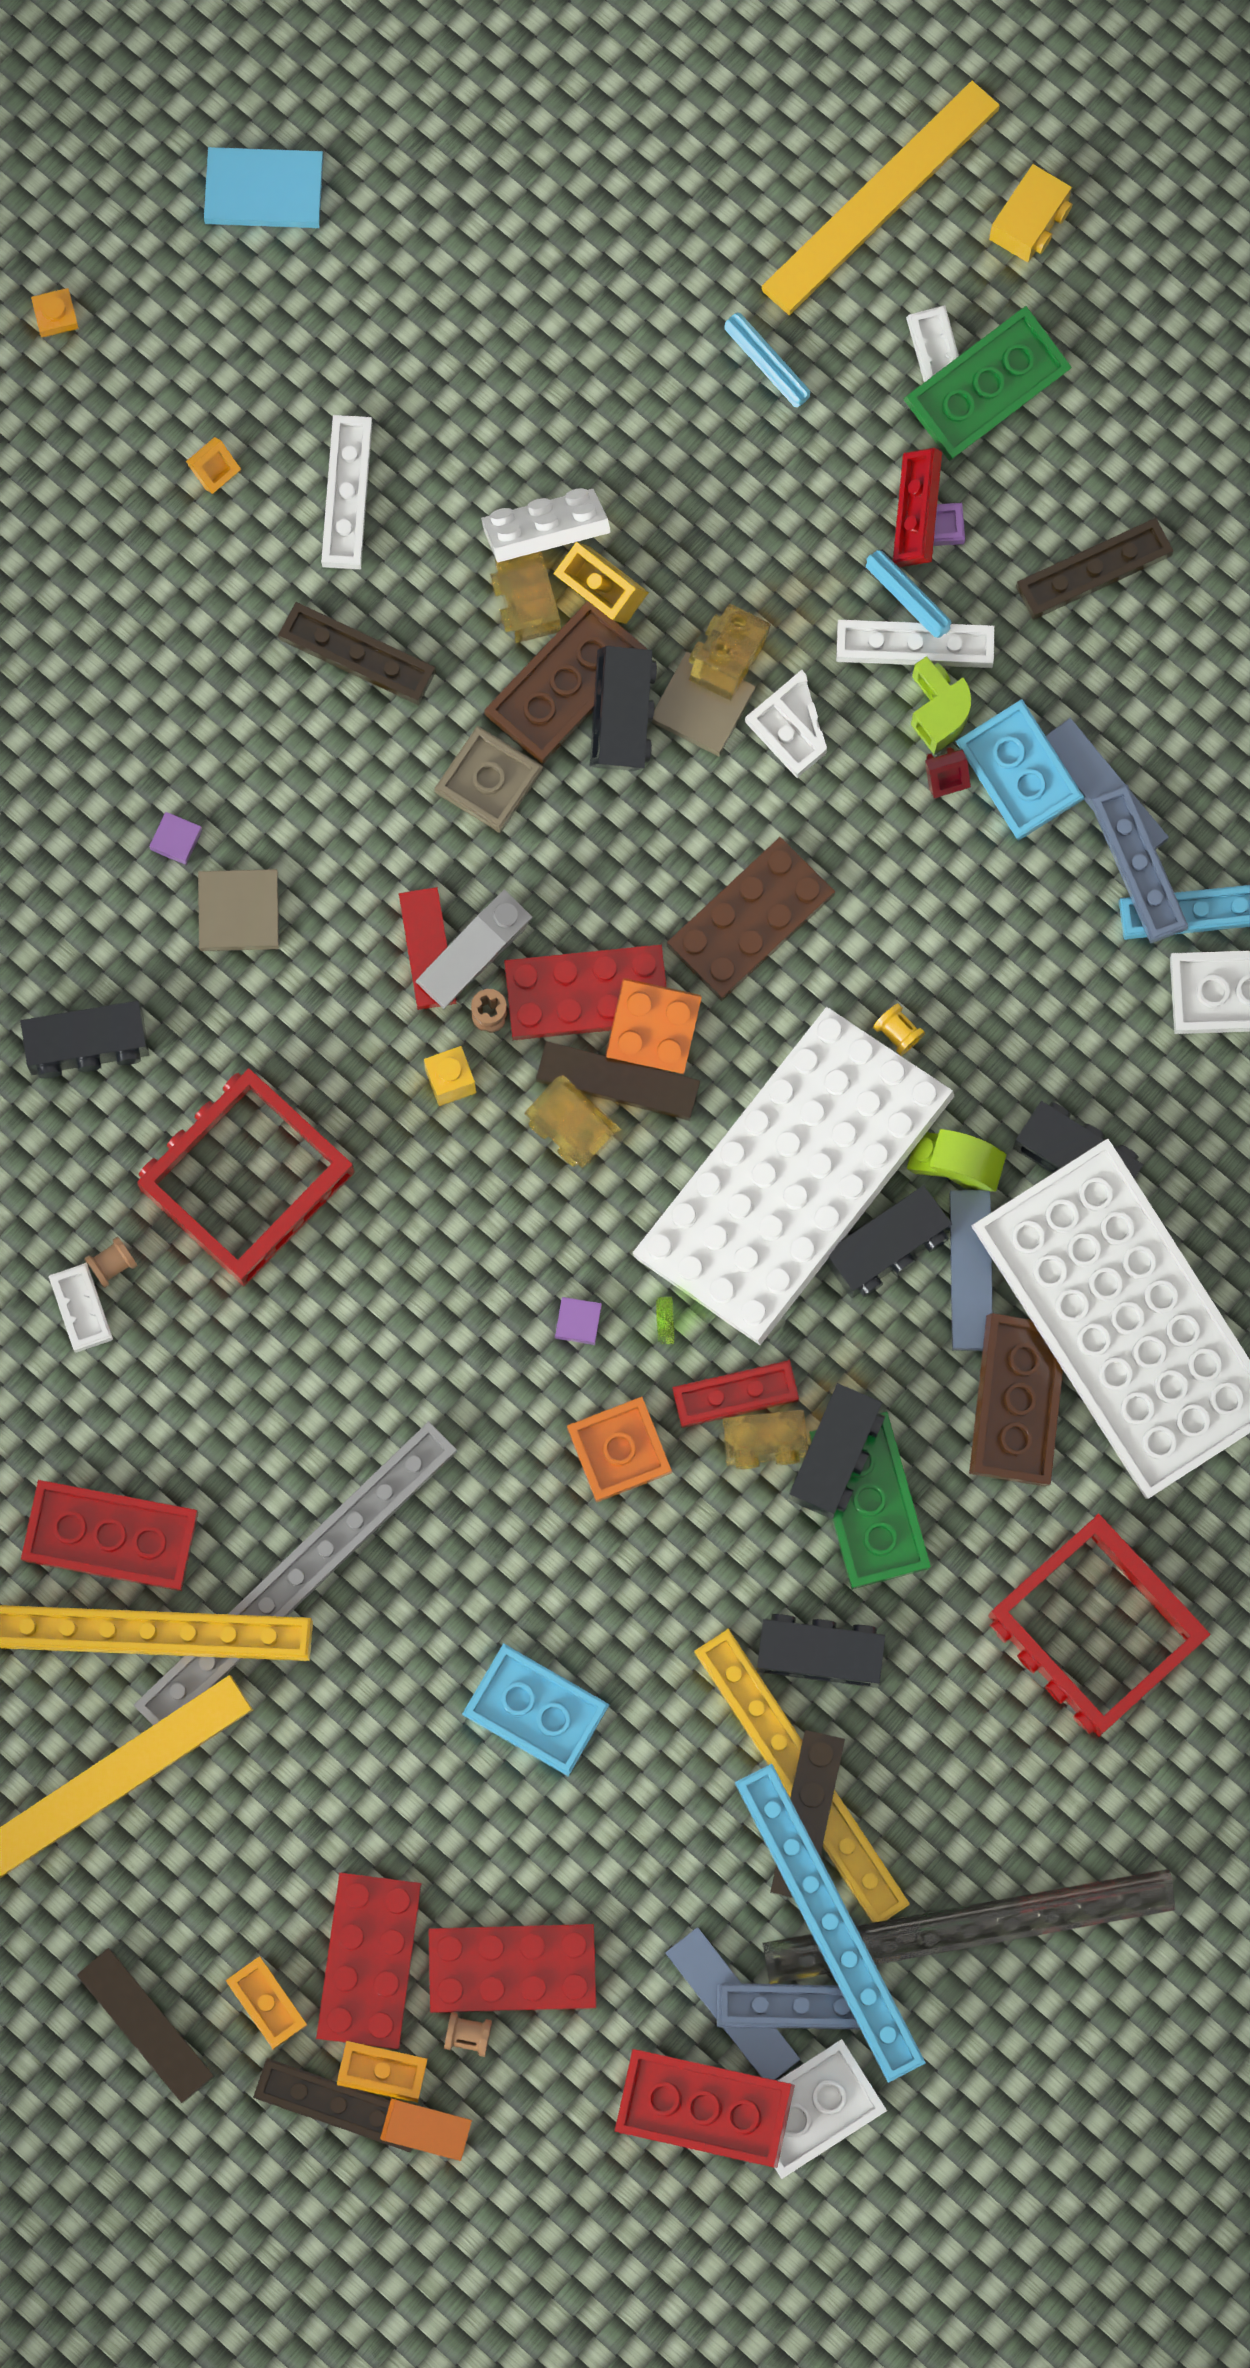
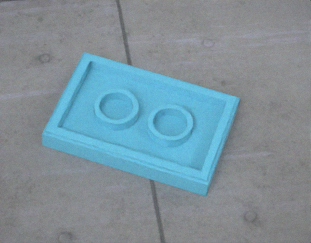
[204,147,323,228]
[956,699,1085,841]
[462,1643,610,1777]

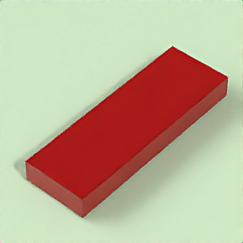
[893,447,942,567]
[399,887,457,1010]
[672,1360,799,1428]

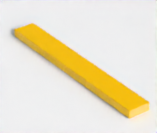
[762,81,1000,316]
[0,1605,313,1661]
[694,1629,910,1928]
[0,1675,253,1878]

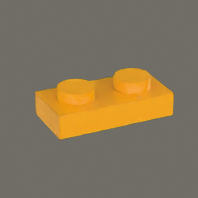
[225,1956,307,2050]
[337,2041,428,2103]

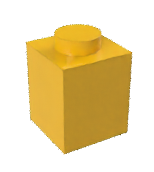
[424,1046,476,1106]

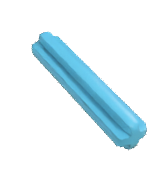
[725,313,810,407]
[866,550,951,638]

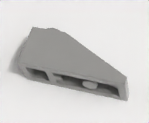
[416,889,533,1009]

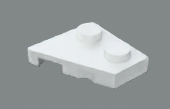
[745,670,827,778]

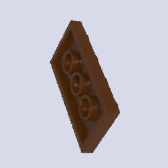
[484,601,648,765]
[667,837,835,1001]
[969,1313,1063,1487]

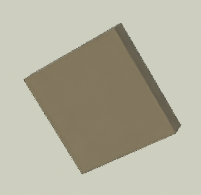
[651,651,756,757]
[434,726,543,833]
[198,869,279,951]

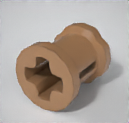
[471,989,507,1033]
[84,1236,138,1288]
[444,2012,492,2057]

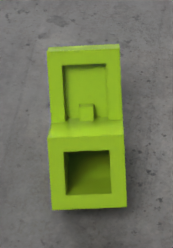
[911,656,971,755]
[906,1129,1007,1192]

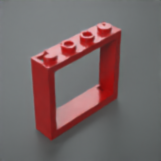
[137,1068,355,1287]
[988,1514,1211,1737]

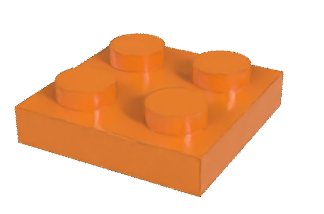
[606,978,702,1074]
[567,1397,672,1503]

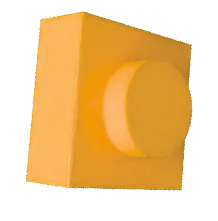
[31,288,79,338]
[186,437,241,494]

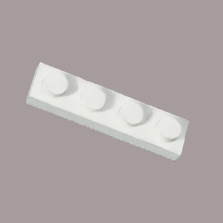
[321,415,372,569]
[836,620,994,668]

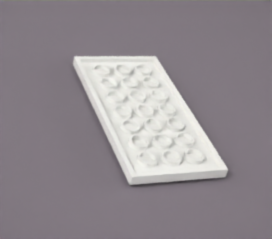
[633,1007,955,1345]
[971,1139,1250,1499]

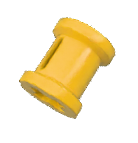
[873,1003,925,1056]

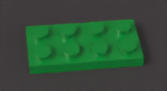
[903,306,1072,461]
[809,1411,931,1590]

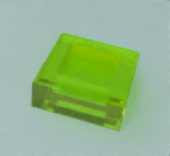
[656,1297,675,1344]

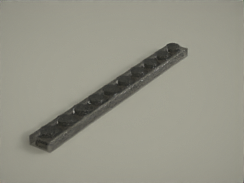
[763,1869,1175,1984]

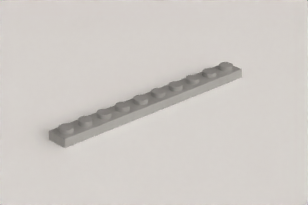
[134,1421,457,1725]

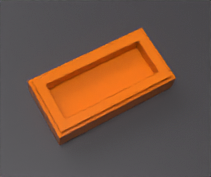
[380,2098,472,2161]

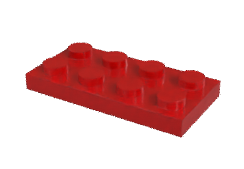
[504,944,667,1041]
[21,1480,199,1592]
[316,1872,422,2050]
[429,1924,596,2013]
[614,2049,795,2168]

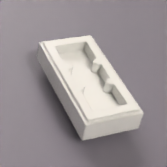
[906,305,959,382]
[49,1263,113,1353]

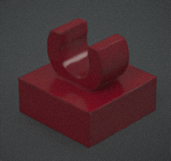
[925,747,971,798]

